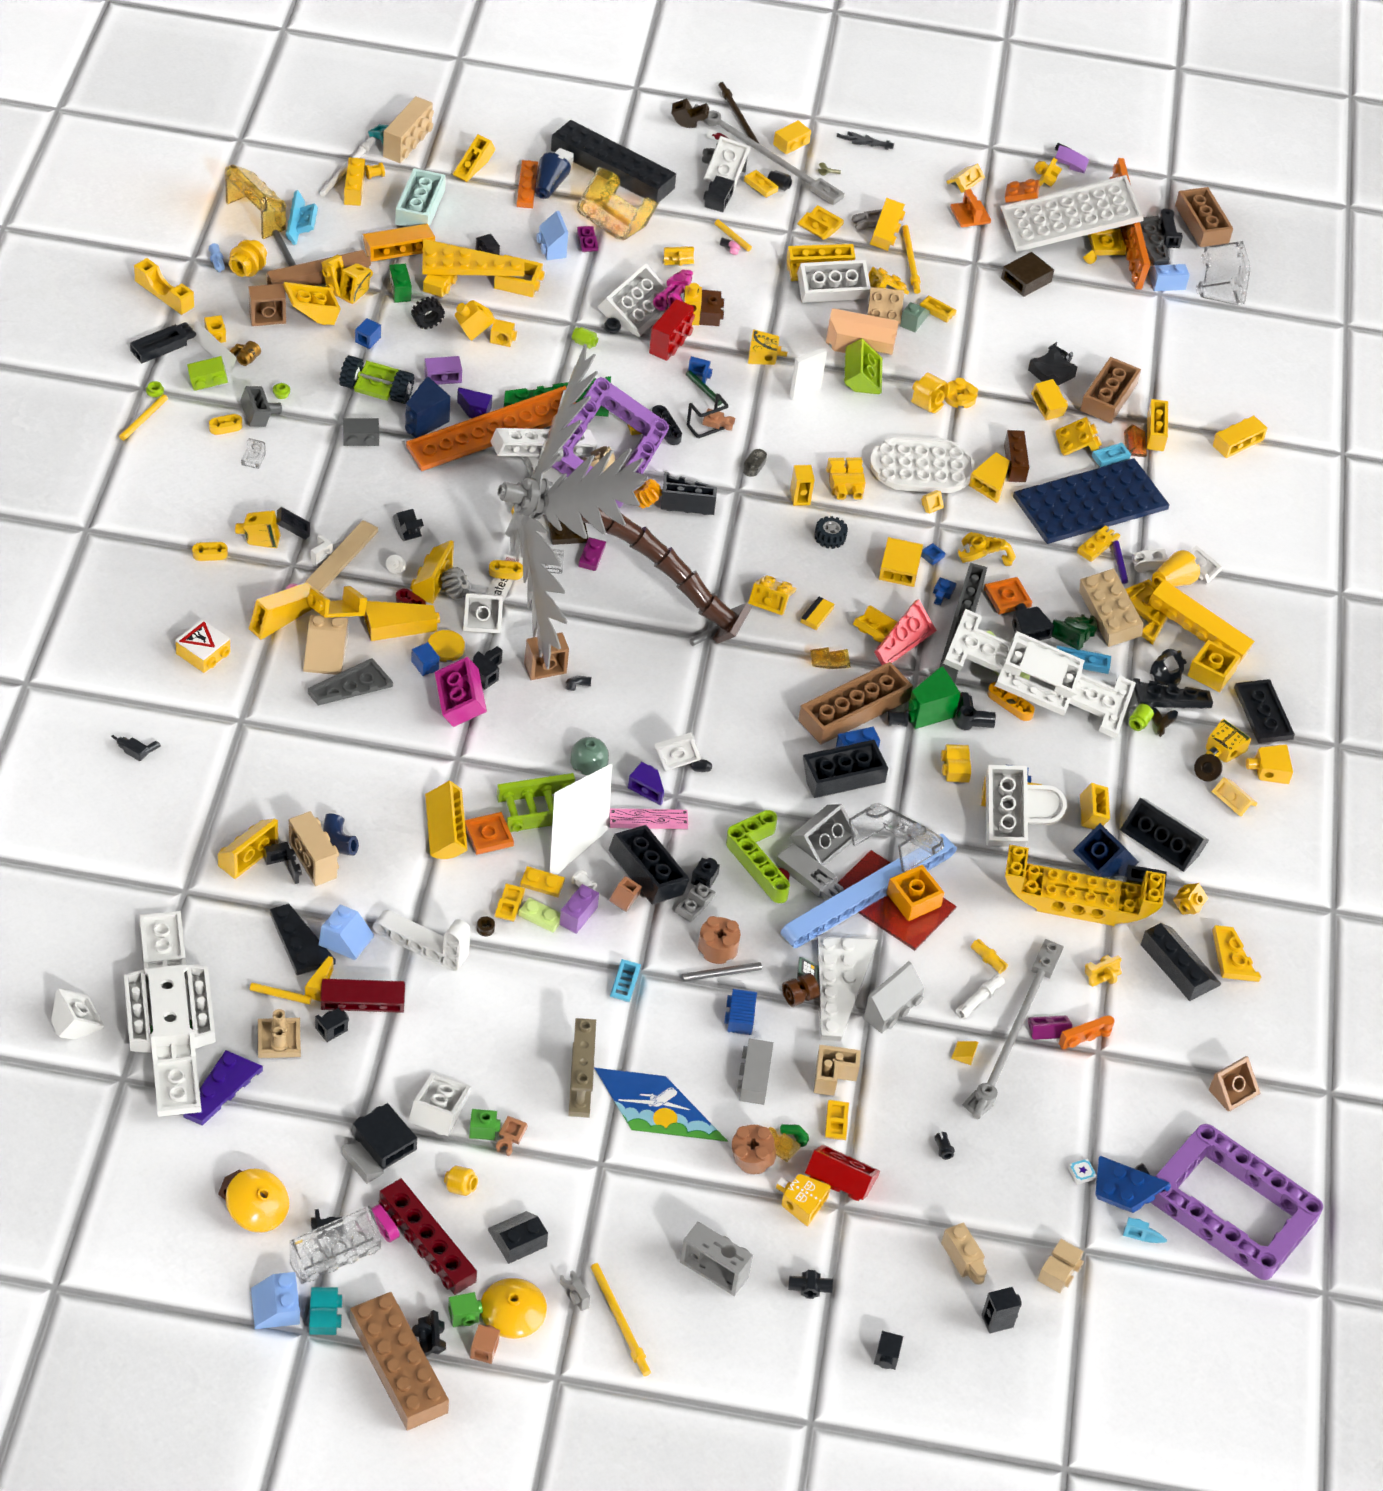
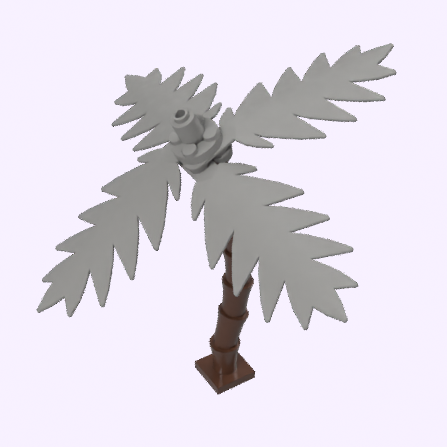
[497,344,752,669]

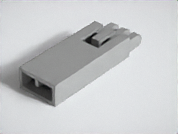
[776,843,844,901]

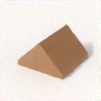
[1209,1056,1261,1111]

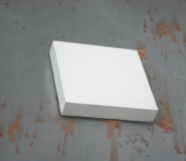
[655,732,701,771]

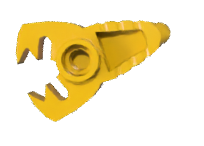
[958,532,1016,566]

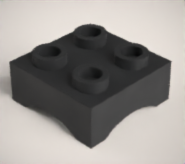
[1028,348,1078,386]

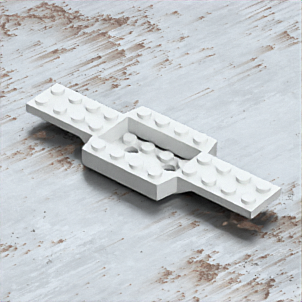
[124,911,216,1117]

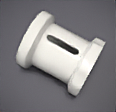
[571,870,597,890]

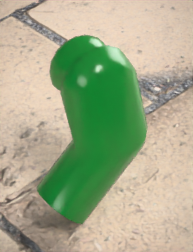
[780,1124,809,1147]

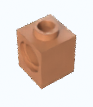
[470,1324,500,1364]

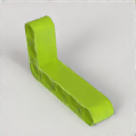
[726,810,790,903]

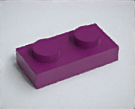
[578,537,606,571]

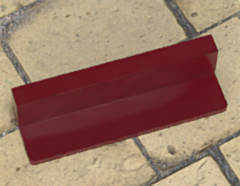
[321,979,405,1013]

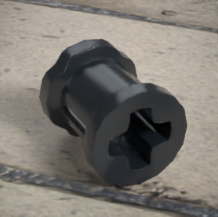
[887,709,909,727]

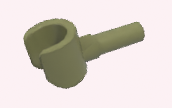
[818,162,841,176]

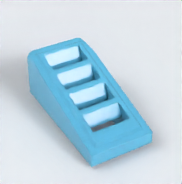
[610,959,641,1002]

